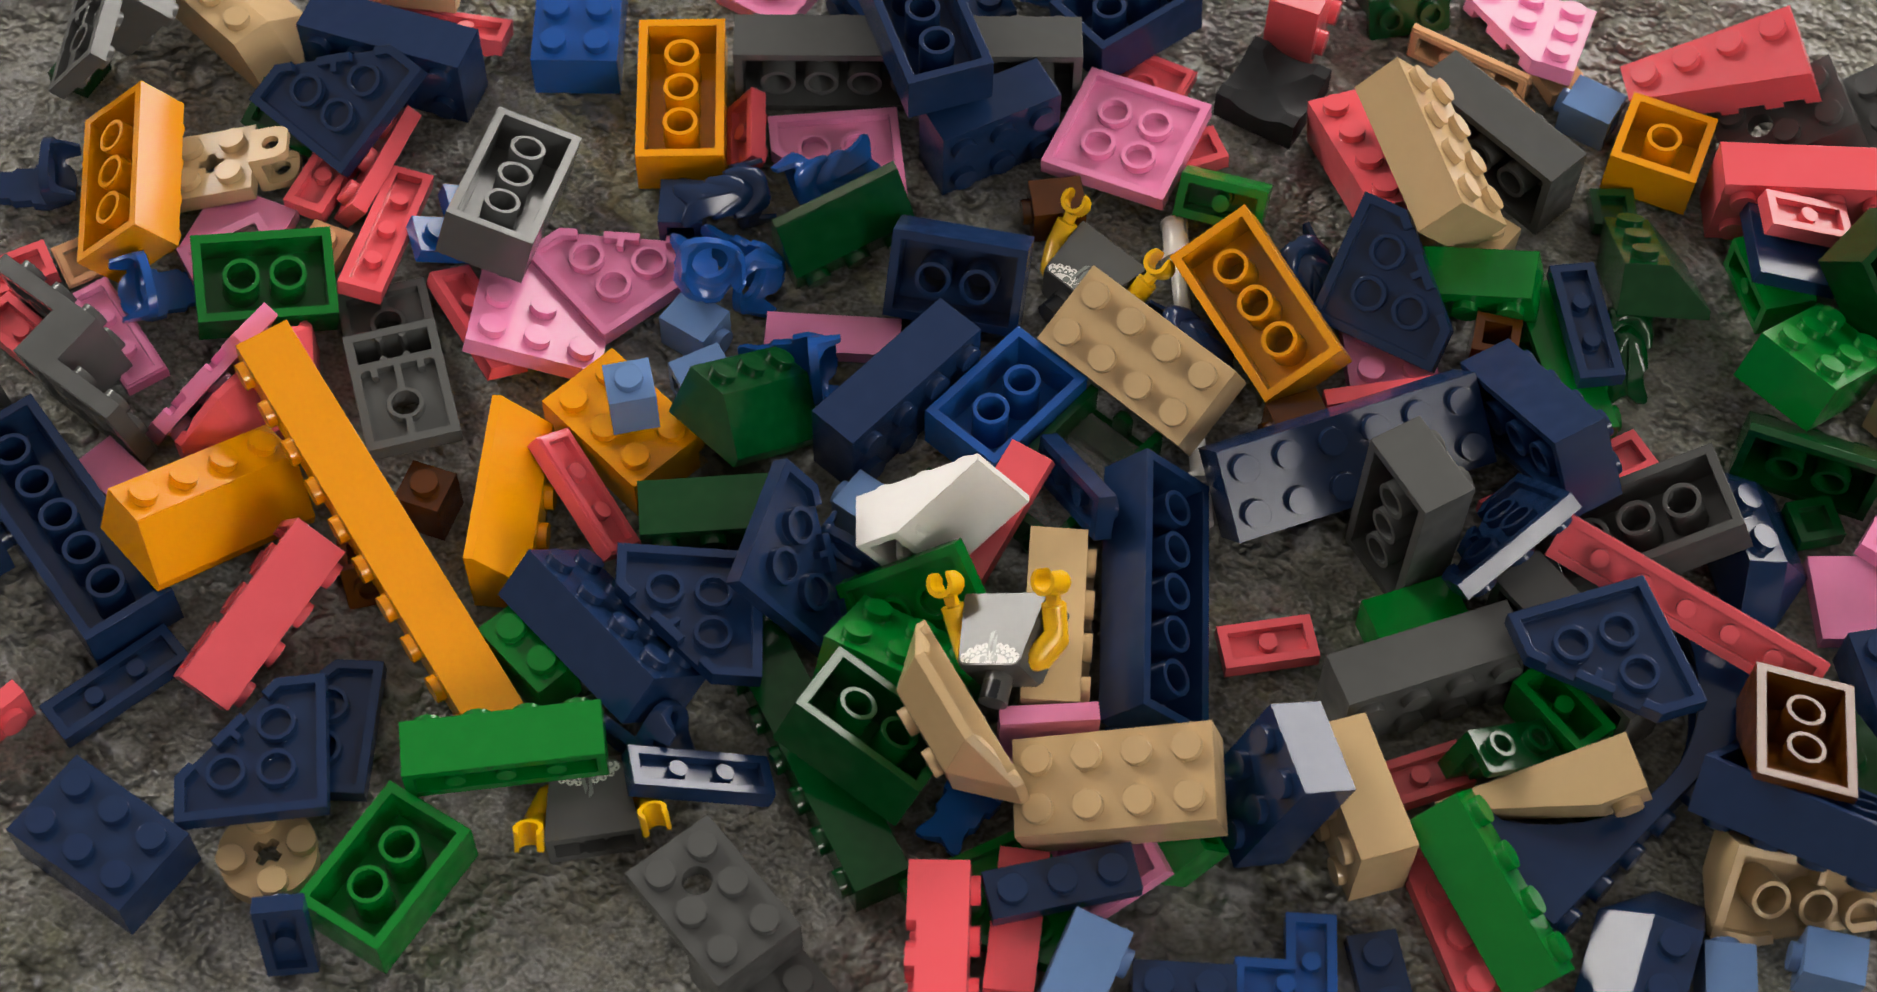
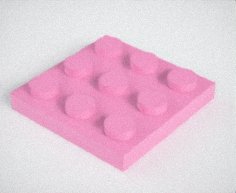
[1040,67,1212,211]

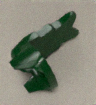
[1607,308,1654,404]

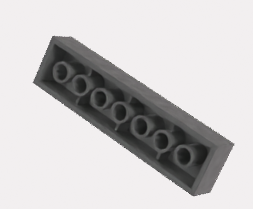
[733,13,1083,112]

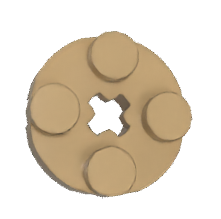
[215,818,321,904]

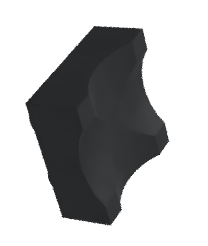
[1213,36,1332,149]

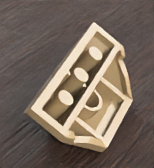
[175,0,304,89]
[896,620,1031,805]

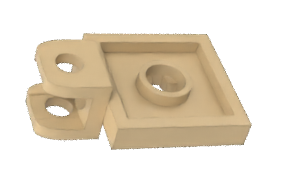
[180,124,303,213]

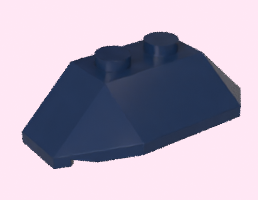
[1707,472,1808,629]
[1573,891,1705,992]

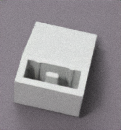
[856,453,1029,566]

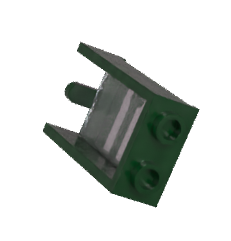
[1013,384,1163,554]

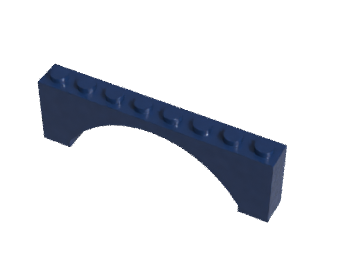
[1491,632,1750,936]

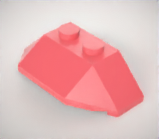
[174,320,320,458]

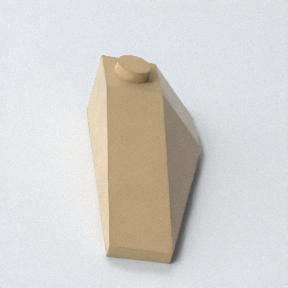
[1435,732,1653,820]
[1702,829,1877,946]

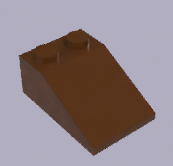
[1736,661,1858,805]

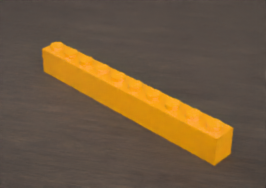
[234,319,524,716]

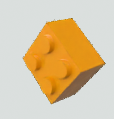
[1599,92,1719,215]

